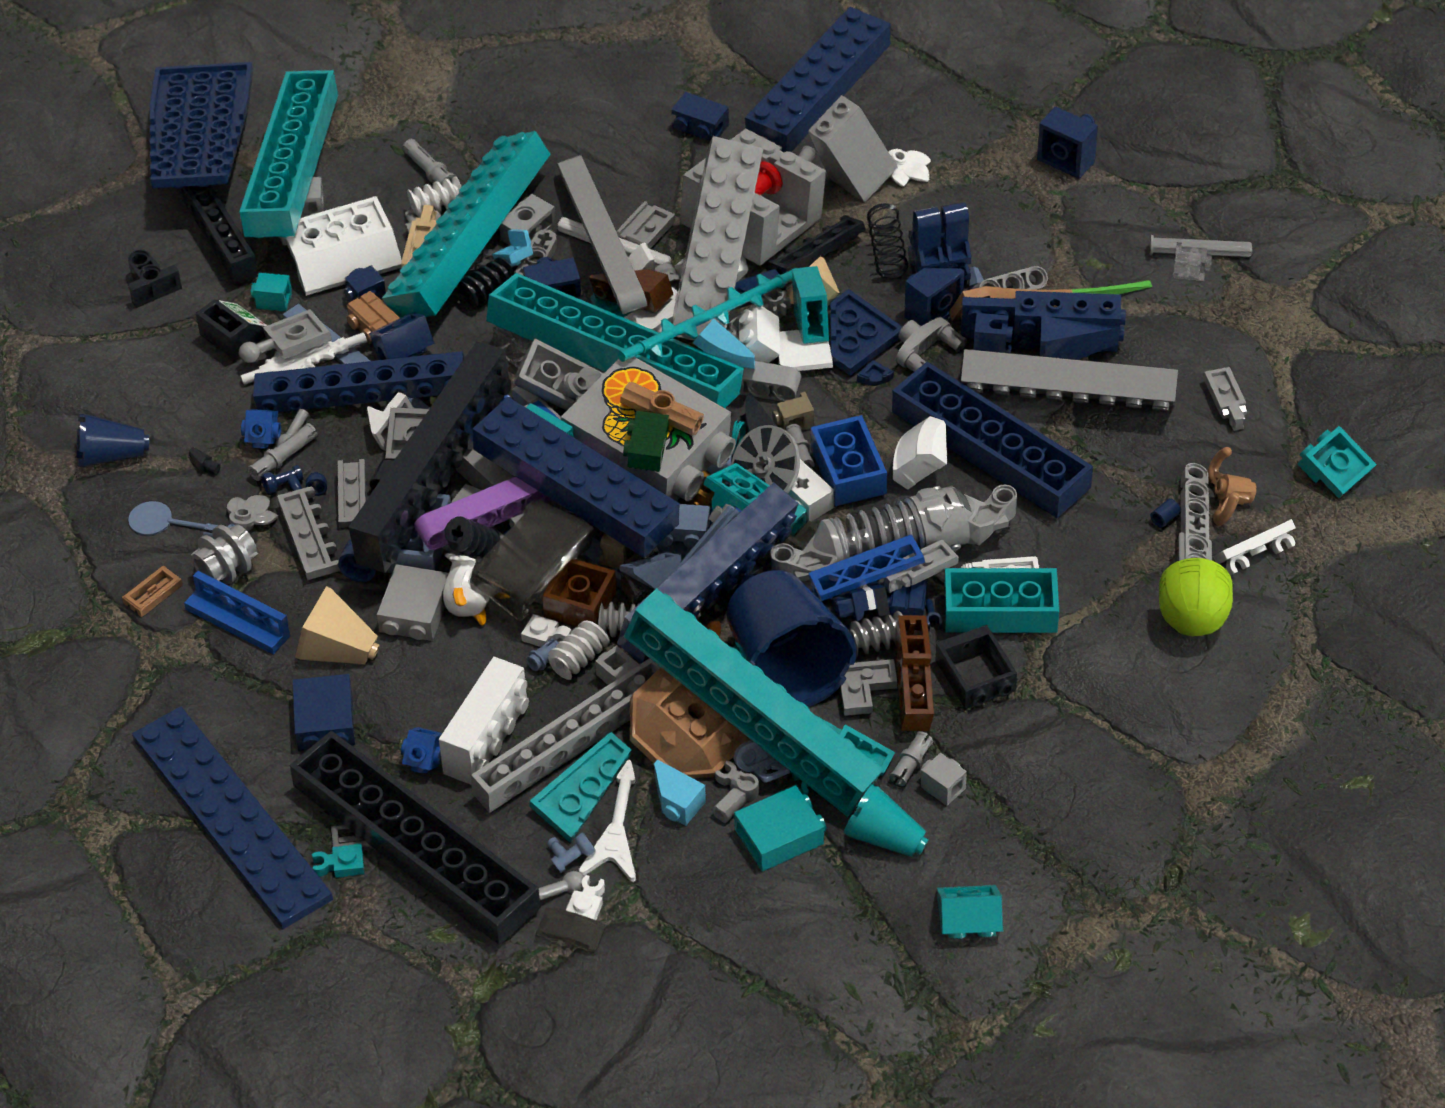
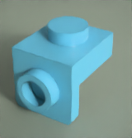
[493,229,533,267]

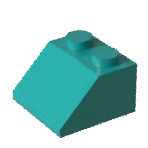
[937,885,1003,938]

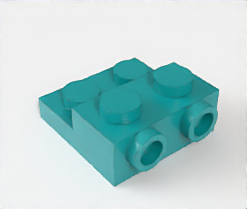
[1297,426,1377,498]

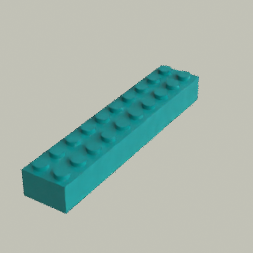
[239,70,338,238]
[382,131,550,318]
[486,273,744,408]
[624,588,883,817]

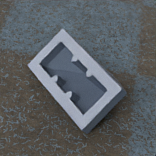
[619,552,681,590]

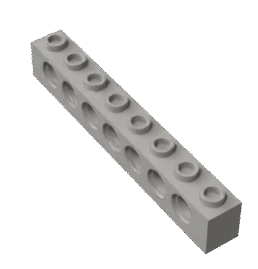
[471,658,660,813]

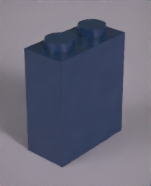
[293,674,355,751]

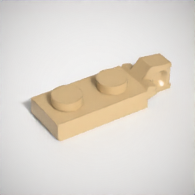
[401,205,437,267]

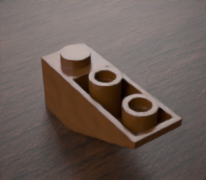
[589,269,674,313]

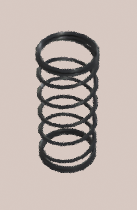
[867,203,908,279]

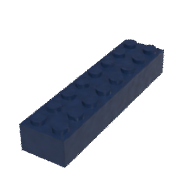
[745,7,891,152]
[892,362,1093,518]
[473,397,680,558]
[617,483,799,664]

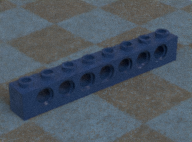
[253,351,464,412]

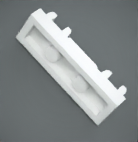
[1213,519,1296,575]

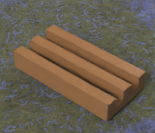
[122,566,183,617]

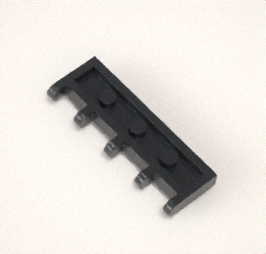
[766,215,866,275]

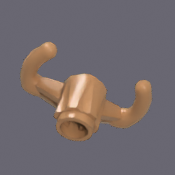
[1207,447,1256,526]

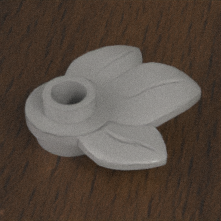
[564,367,601,400]
[227,495,278,531]

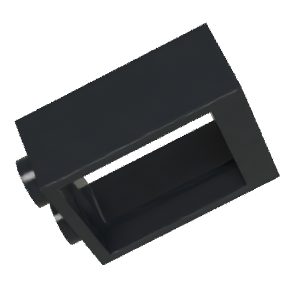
[935,625,1017,709]

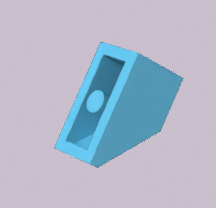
[654,759,706,826]

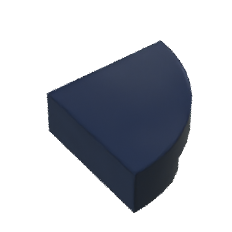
[857,360,894,385]

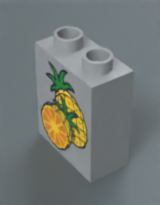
[561,357,736,501]

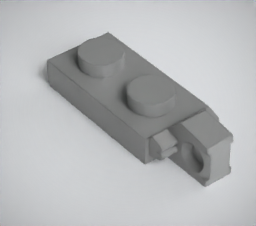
[1203,367,1247,431]
[884,540,959,592]

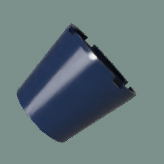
[726,570,856,707]

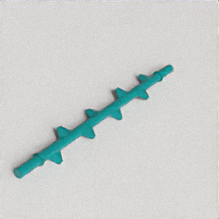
[618,268,795,362]

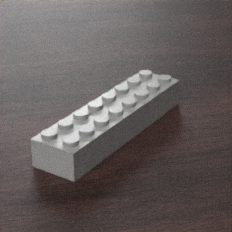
[671,136,763,349]
[961,349,1178,411]

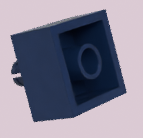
[1037,106,1098,179]
[523,257,581,298]

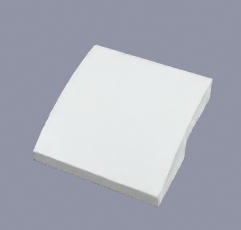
[777,330,833,371]

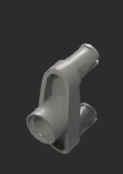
[896,317,968,372]

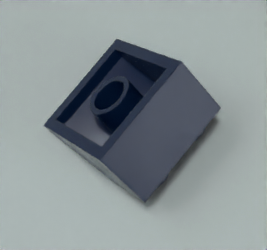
[905,268,965,326]

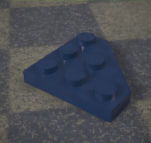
[831,289,903,375]

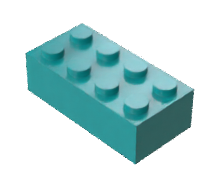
[944,568,1059,633]

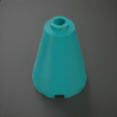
[843,784,929,857]

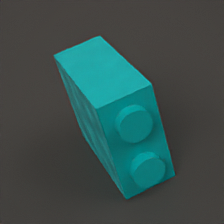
[792,266,829,344]
[734,785,826,871]

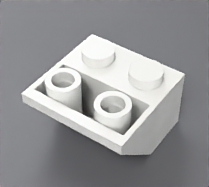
[726,305,780,363]

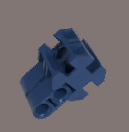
[908,202,972,280]

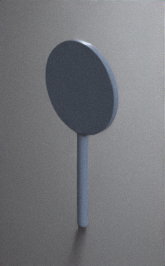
[128,501,206,536]

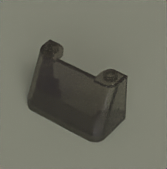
[470,499,595,622]

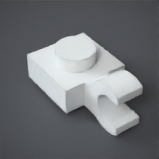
[521,614,572,647]

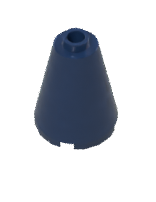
[77,414,149,467]

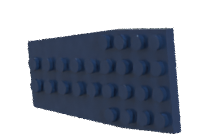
[150,62,253,189]

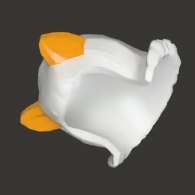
[443,552,501,625]

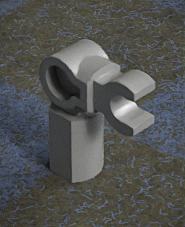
[712,761,759,823]

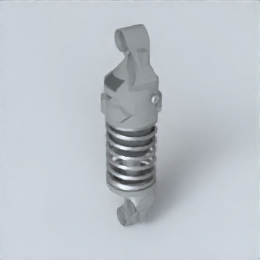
[770,485,1017,582]

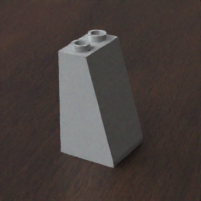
[808,95,898,203]

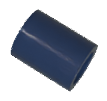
[1150,498,1181,528]

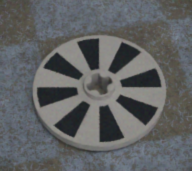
[731,425,800,499]

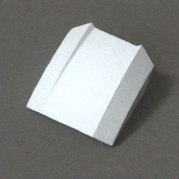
[893,416,947,489]

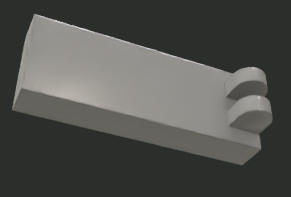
[338,459,366,528]

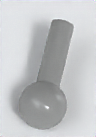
[275,409,309,447]
[539,871,584,900]

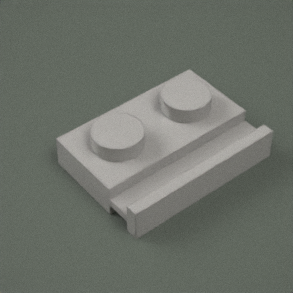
[617,201,675,249]

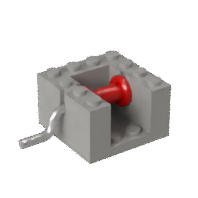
[680,129,826,266]

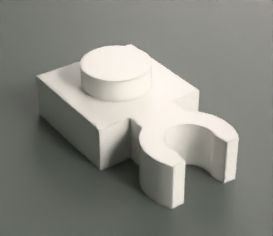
[564,875,605,928]

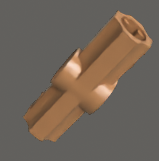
[620,382,704,435]

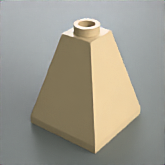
[295,586,380,664]

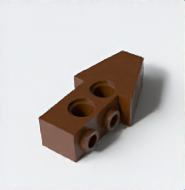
[895,615,934,731]

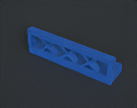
[809,534,925,601]
[184,571,290,655]

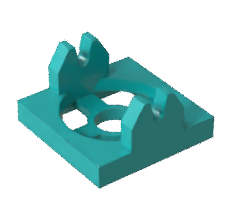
[703,463,770,511]

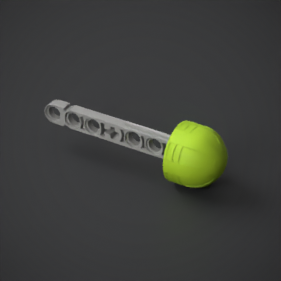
[1159,463,1233,636]

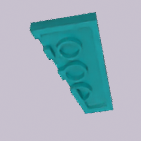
[529,732,631,843]

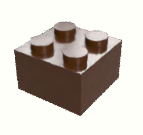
[542,556,617,627]

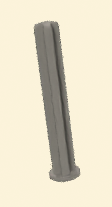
[1149,235,1252,257]

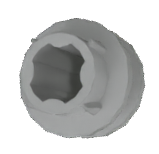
[191,525,258,584]

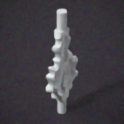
[240,332,367,385]

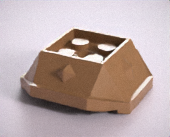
[630,667,751,778]

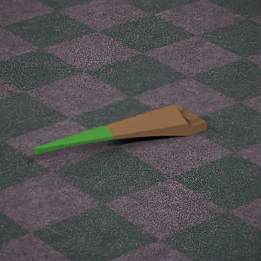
[949,280,1152,321]

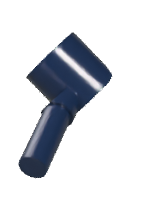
[926,599,942,631]

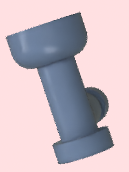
[547,832,596,873]

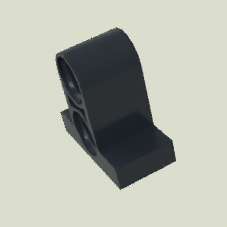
[128,249,182,308]

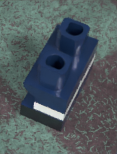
[831,581,890,621]

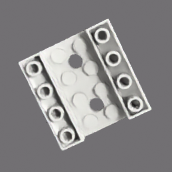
[280,196,402,295]

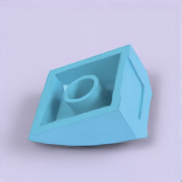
[693,319,755,369]

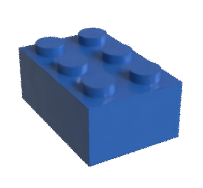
[811,415,887,506]

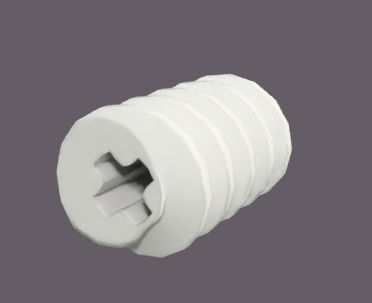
[407,176,461,218]
[548,620,610,680]

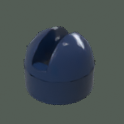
[306,472,327,496]

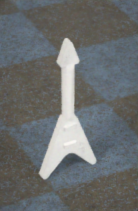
[579,760,636,882]

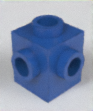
[241,409,281,448]
[401,727,443,773]

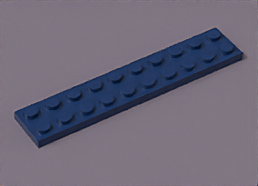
[132,706,333,929]

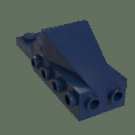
[961,291,1126,360]

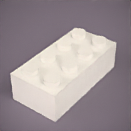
[439,657,529,785]

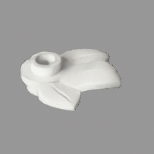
[889,149,931,187]

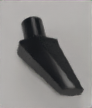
[189,447,221,474]

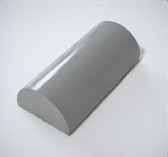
[513,339,604,411]

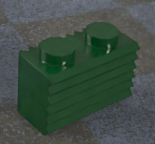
[623,411,669,472]

